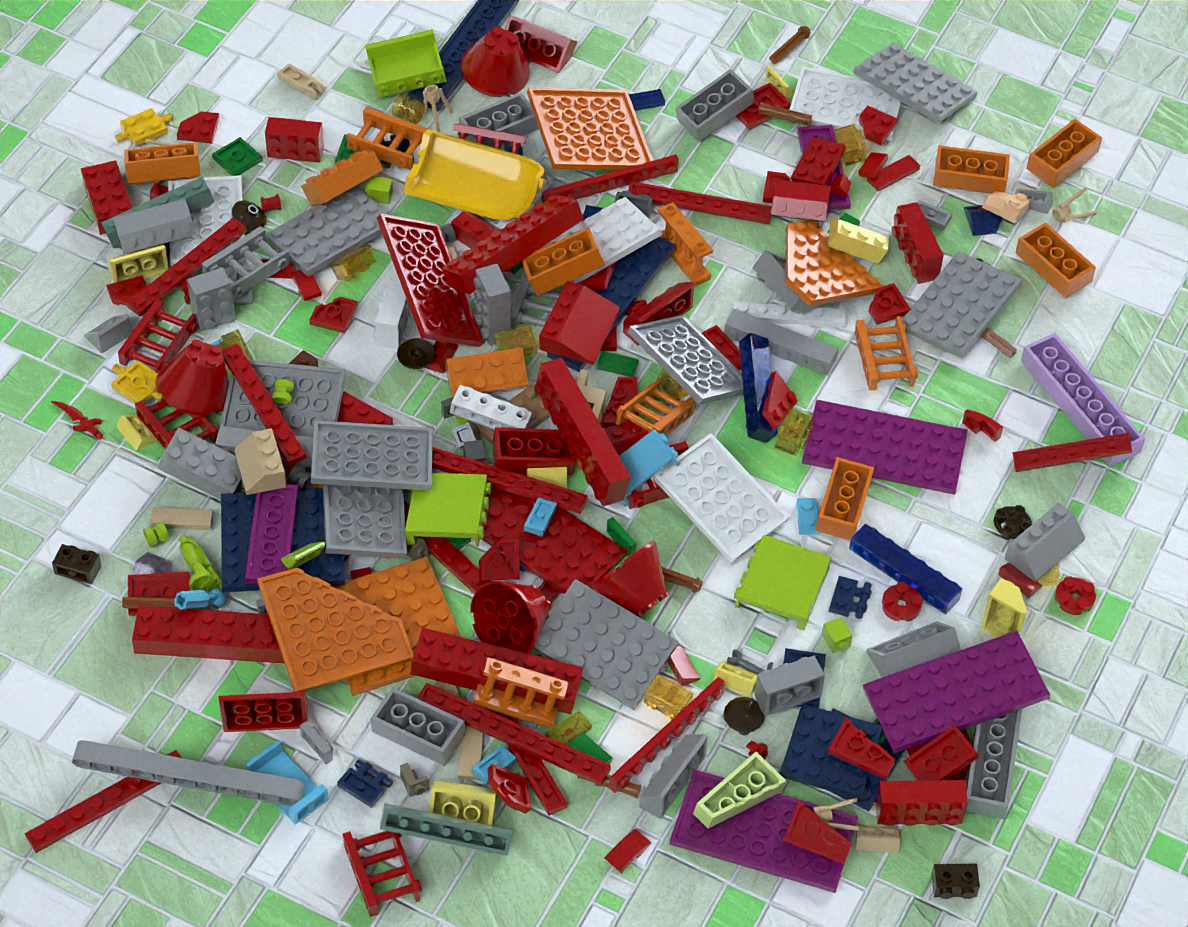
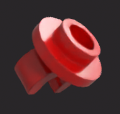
[746,741,768,760]

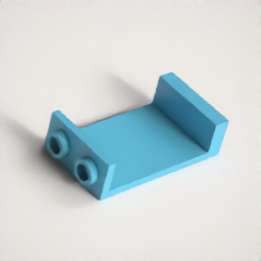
[619,429,680,507]
[246,740,329,825]

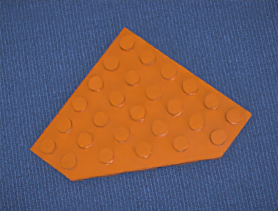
[785,220,882,306]
[257,568,414,692]

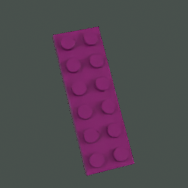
[797,125,851,210]
[245,485,298,584]

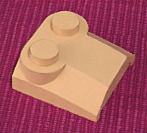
[982,191,1029,223]

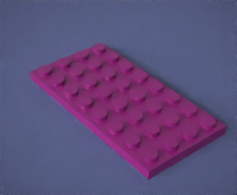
[802,400,968,495]
[863,631,1050,754]
[669,769,858,893]

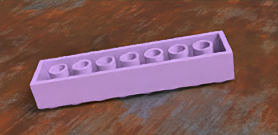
[1021,333,1145,467]

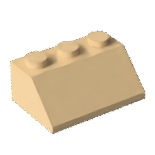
[234,428,286,495]

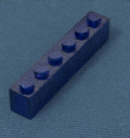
[739,332,778,443]
[849,523,963,615]

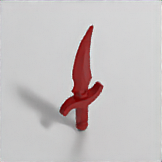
[51,401,103,440]

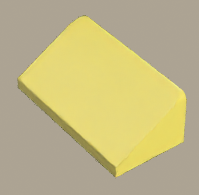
[766,65,794,99]
[116,414,157,451]
[527,467,567,489]
[712,661,757,696]

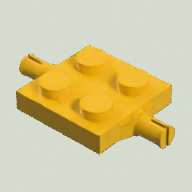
[115,108,173,146]
[111,360,165,404]

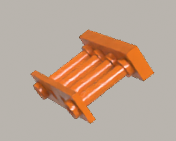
[347,107,428,170]
[657,202,713,286]
[854,316,918,391]
[616,378,697,436]
[473,657,568,729]

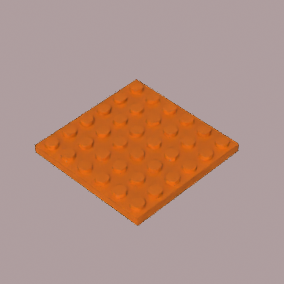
[527,87,653,170]
[332,557,461,696]

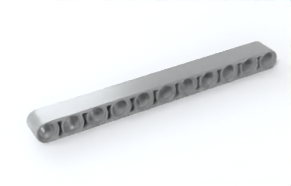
[72,740,305,807]

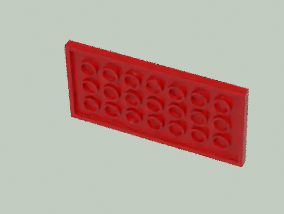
[376,213,484,347]
[481,486,627,594]

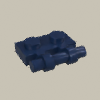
[829,576,872,619]
[337,759,393,808]

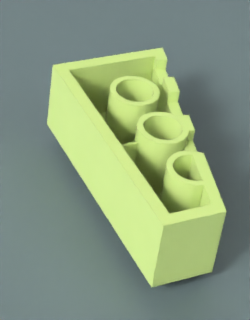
[693,752,786,829]

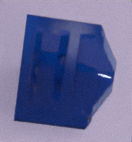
[964,205,1003,236]

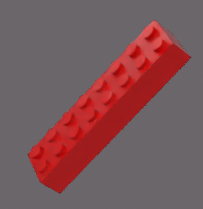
[442,194,584,295]
[534,358,631,507]
[132,606,285,664]
[410,627,583,715]

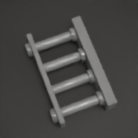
[201,226,290,300]
[511,272,564,330]

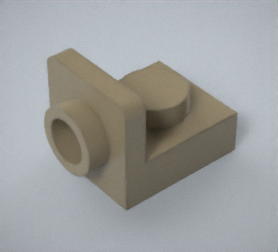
[406,537,430,561]
[400,763,429,797]

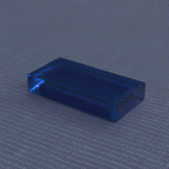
[629,89,665,111]

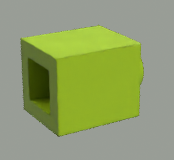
[365,176,393,204]
[822,617,853,653]

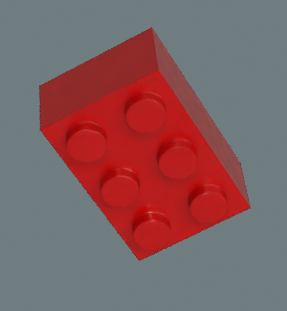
[265,117,324,163]

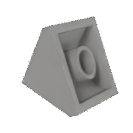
[84,314,132,353]

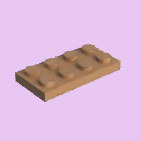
[477,384,551,444]

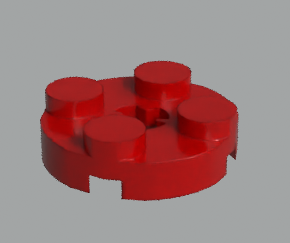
[1054,576,1096,615]
[882,582,923,622]

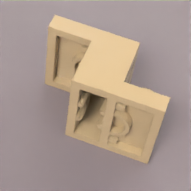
[574,369,606,424]

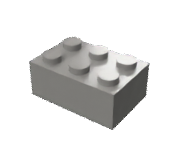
[187,267,236,332]
[755,655,825,716]

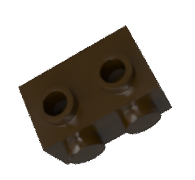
[52,544,102,585]
[931,864,980,899]

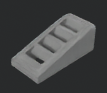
[1015,189,1053,214]

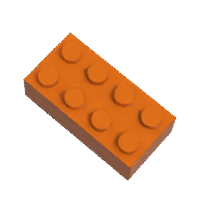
[1026,119,1102,188]
[124,142,201,185]
[933,145,1010,194]
[301,150,383,205]
[1015,222,1096,298]
[522,227,605,296]
[445,348,529,398]
[815,457,875,541]

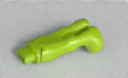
[179,536,222,593]

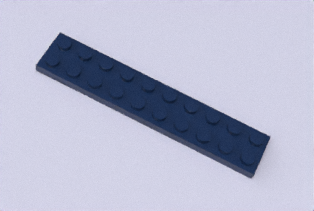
[407,0,519,111]
[547,237,676,372]

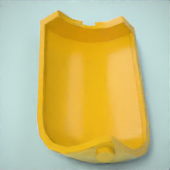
[403,129,545,220]

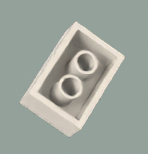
[373,279,411,350]

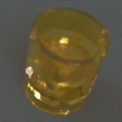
[392,94,425,124]
[657,369,688,400]

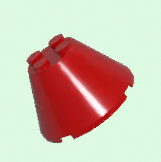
[461,27,530,97]
[155,339,229,415]
[590,541,669,617]
[470,581,551,654]

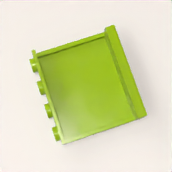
[365,29,446,98]
[405,473,491,547]
[734,535,831,630]

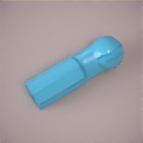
[174,588,227,610]

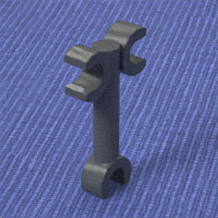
[727,649,773,674]

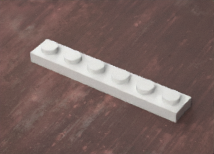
[733,302,845,327]

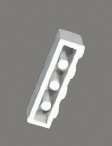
[450,385,532,430]

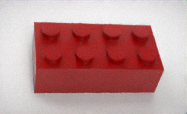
[80,160,132,235]
[892,202,944,284]
[492,427,575,475]
[875,780,968,826]

